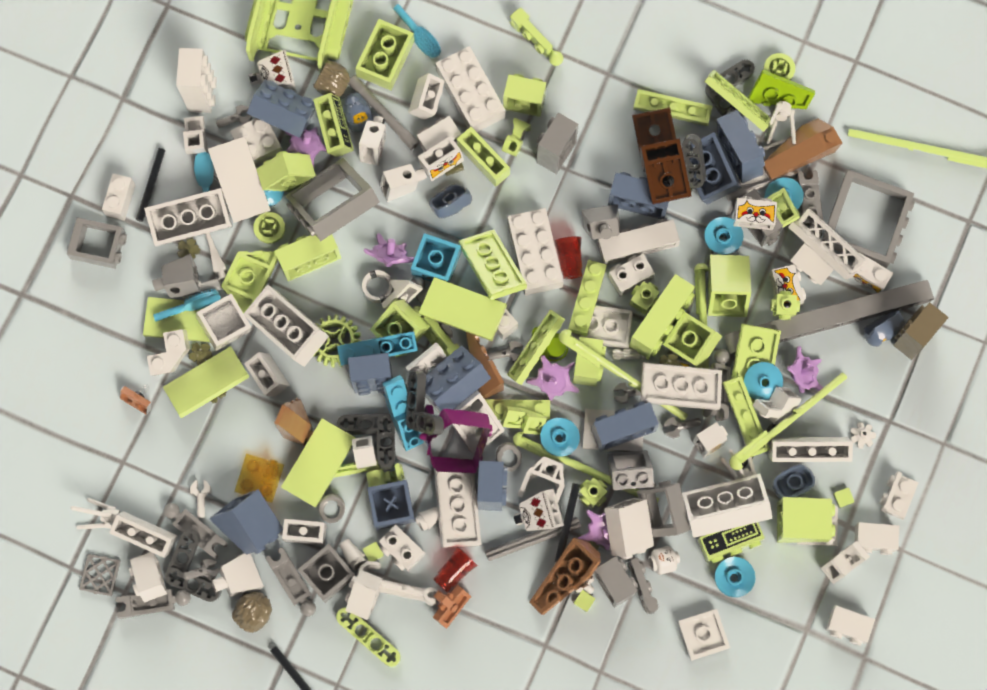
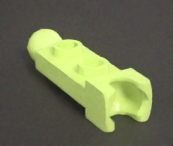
[509,8,564,66]
[413,306,460,357]

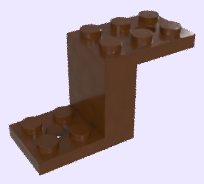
[632,107,692,205]

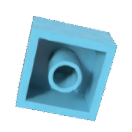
[411,233,461,283]

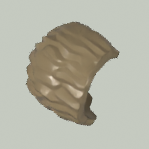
[313,60,350,97]
[232,592,272,633]

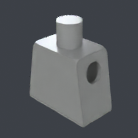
[581,204,620,240]
[152,254,200,298]

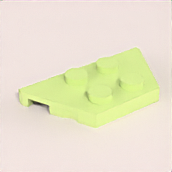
[221,250,278,314]

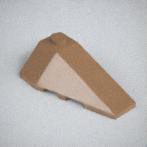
[763,118,843,180]
[466,332,504,399]
[274,398,313,446]
[529,537,601,615]

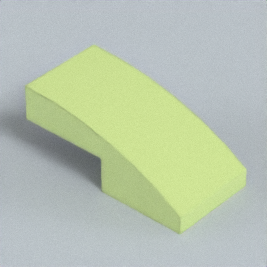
[500,406,547,435]

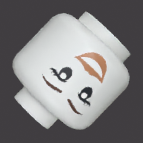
[648,546,680,575]

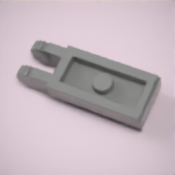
[627,557,658,614]

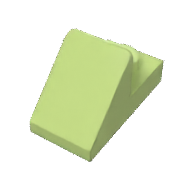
[767,188,800,227]

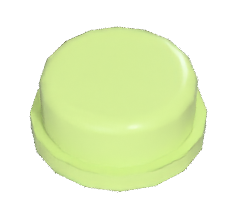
[764,53,795,80]
[253,212,285,244]

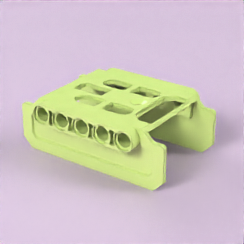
[245,0,353,73]

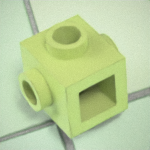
[629,281,660,315]
[770,291,800,320]
[578,478,608,509]

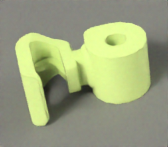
[502,118,531,157]
[366,463,405,487]

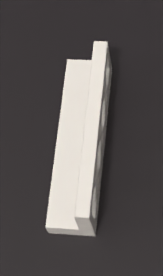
[788,209,866,279]

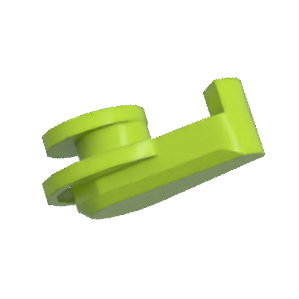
[532,327,569,362]

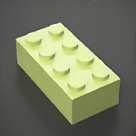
[629,274,695,360]

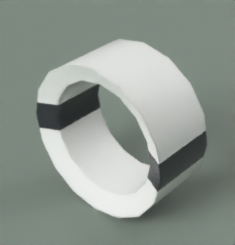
[362,270,394,303]

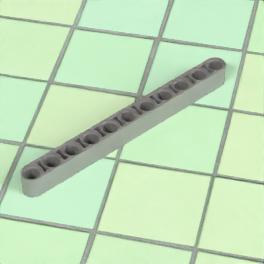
[724,280,934,355]

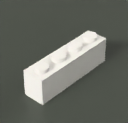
[598,219,680,265]
[768,437,853,462]

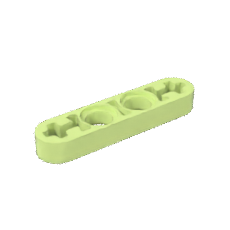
[336,608,401,667]

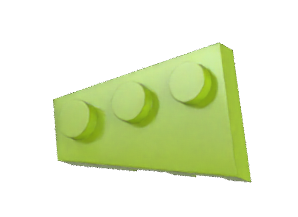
[748,70,815,109]

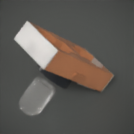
[120,384,151,415]

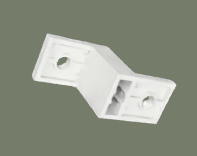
[405,343,505,455]

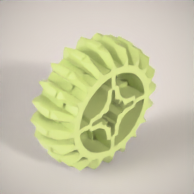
[313,315,361,368]

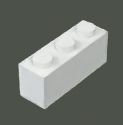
[109,511,178,558]

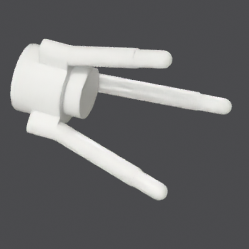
[766,101,796,144]
[721,442,757,480]
[71,498,120,529]

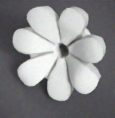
[850,422,876,449]
[574,574,594,594]

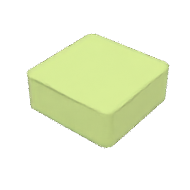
[833,488,854,508]
[363,542,384,561]
[574,590,595,612]

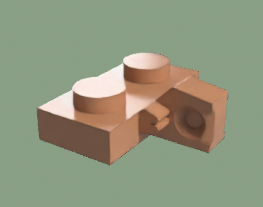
[433,585,471,629]

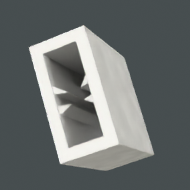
[604,498,654,559]

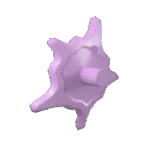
[285,127,327,166]
[364,233,414,267]
[787,346,823,393]
[526,355,580,401]
[578,510,610,550]

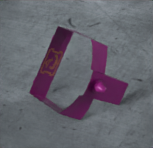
[419,405,493,473]

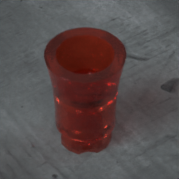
[555,236,583,279]
[433,547,478,592]

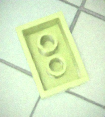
[355,19,415,91]
[275,234,341,282]

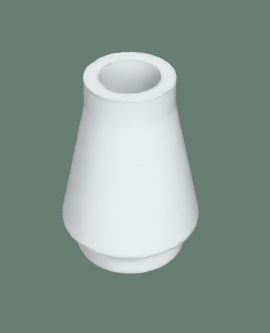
[415,506,439,531]
[340,539,366,570]

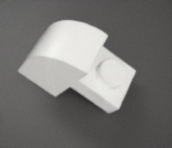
[183,116,207,154]
[753,387,801,424]
[352,436,377,469]
[821,541,870,584]

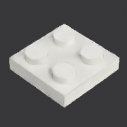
[678,609,730,661]

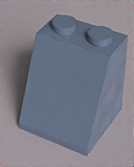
[210,489,283,555]

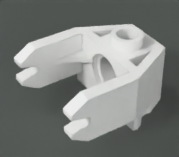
[517,456,565,502]

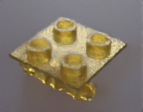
[234,454,284,503]

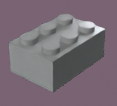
[536,112,579,174]

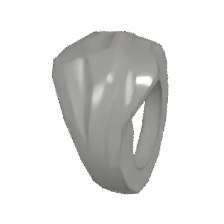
[496,442,522,472]
[319,493,345,523]

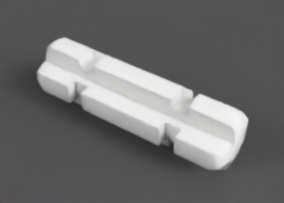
[612,349,646,360]

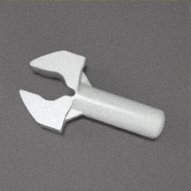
[190,480,211,518]

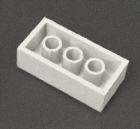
[436,46,505,132]
[176,48,217,113]
[144,188,233,246]
[507,208,564,296]
[244,285,329,366]
[682,474,772,538]

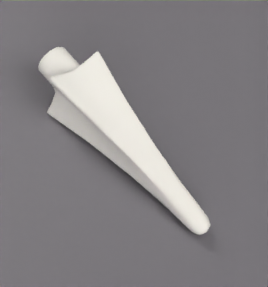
[206,233,228,281]

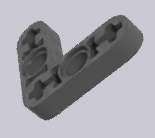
[705,60,755,116]
[662,134,706,188]
[406,371,444,435]
[337,413,396,470]
[165,529,222,602]

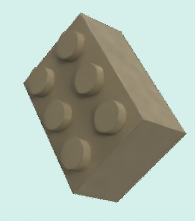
[893,302,949,360]

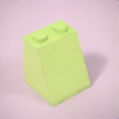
[708,254,751,317]
[777,497,835,543]

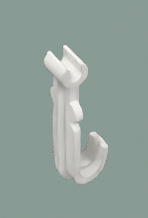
[357,561,437,606]

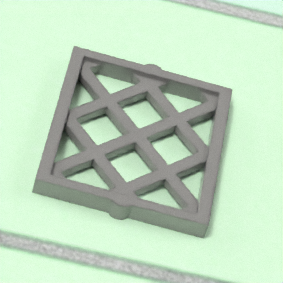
[79,554,121,597]

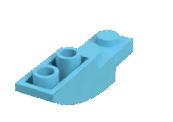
[337,331,418,366]
[382,375,424,451]

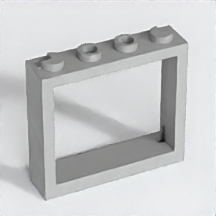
[285,158,380,241]
[822,170,915,268]

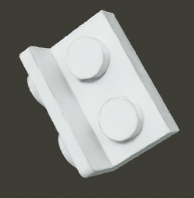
[880,471,919,520]

